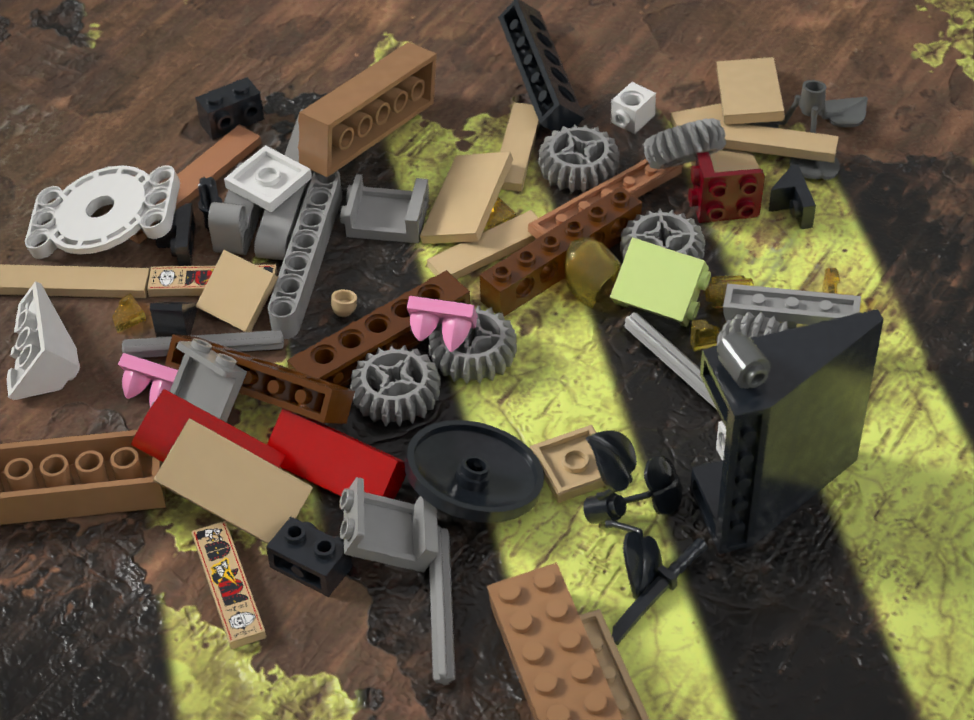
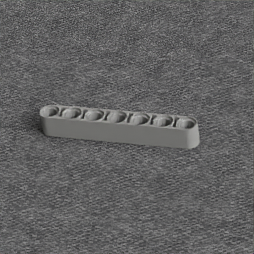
[255,109,315,261]
[268,170,342,339]

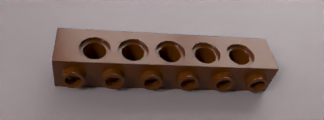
[479,186,642,317]
[287,270,470,387]
[165,334,355,424]

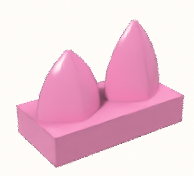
[407,296,478,352]
[118,353,178,408]

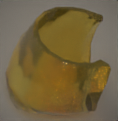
[565,237,622,308]

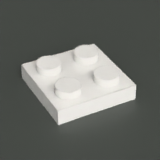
[224,145,312,212]

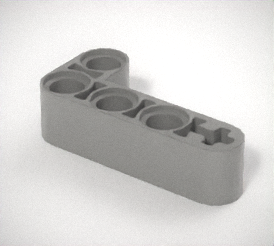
[208,162,263,255]

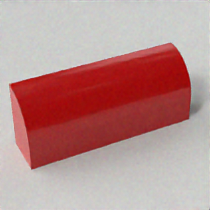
[131,389,286,468]
[267,408,406,499]

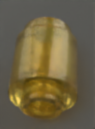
[705,275,754,308]

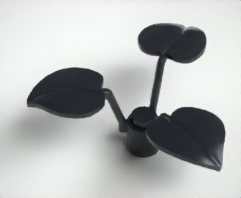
[583,430,682,599]

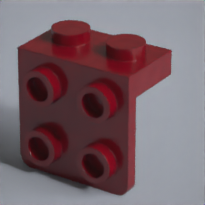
[688,152,765,223]

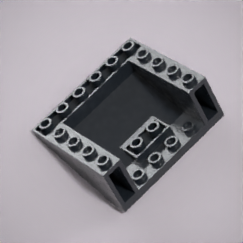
[690,309,884,554]

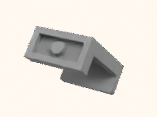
[340,174,429,243]
[151,338,247,422]
[340,477,439,572]

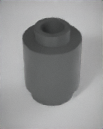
[717,332,771,388]

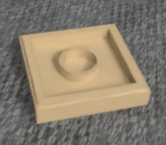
[195,250,279,332]
[530,425,606,503]

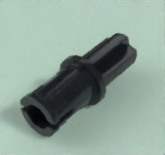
[198,177,223,232]

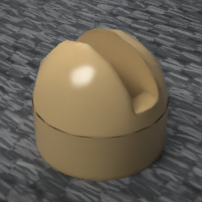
[331,289,357,317]

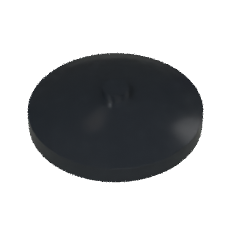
[404,420,544,522]

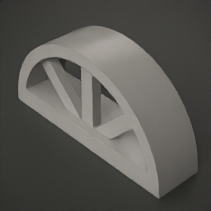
[723,284,861,329]

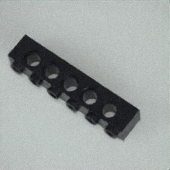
[498,0,585,132]

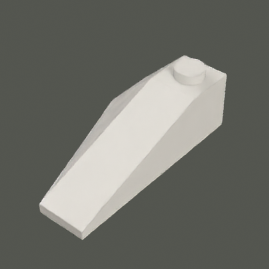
[7,281,80,400]

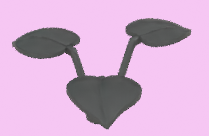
[747,80,868,180]

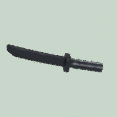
[612,538,708,645]

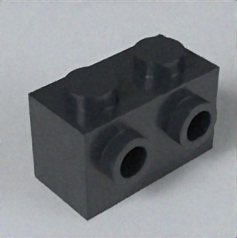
[195,77,264,140]
[266,517,353,597]

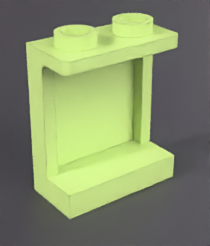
[610,237,711,327]

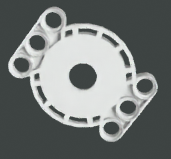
[25,165,180,259]

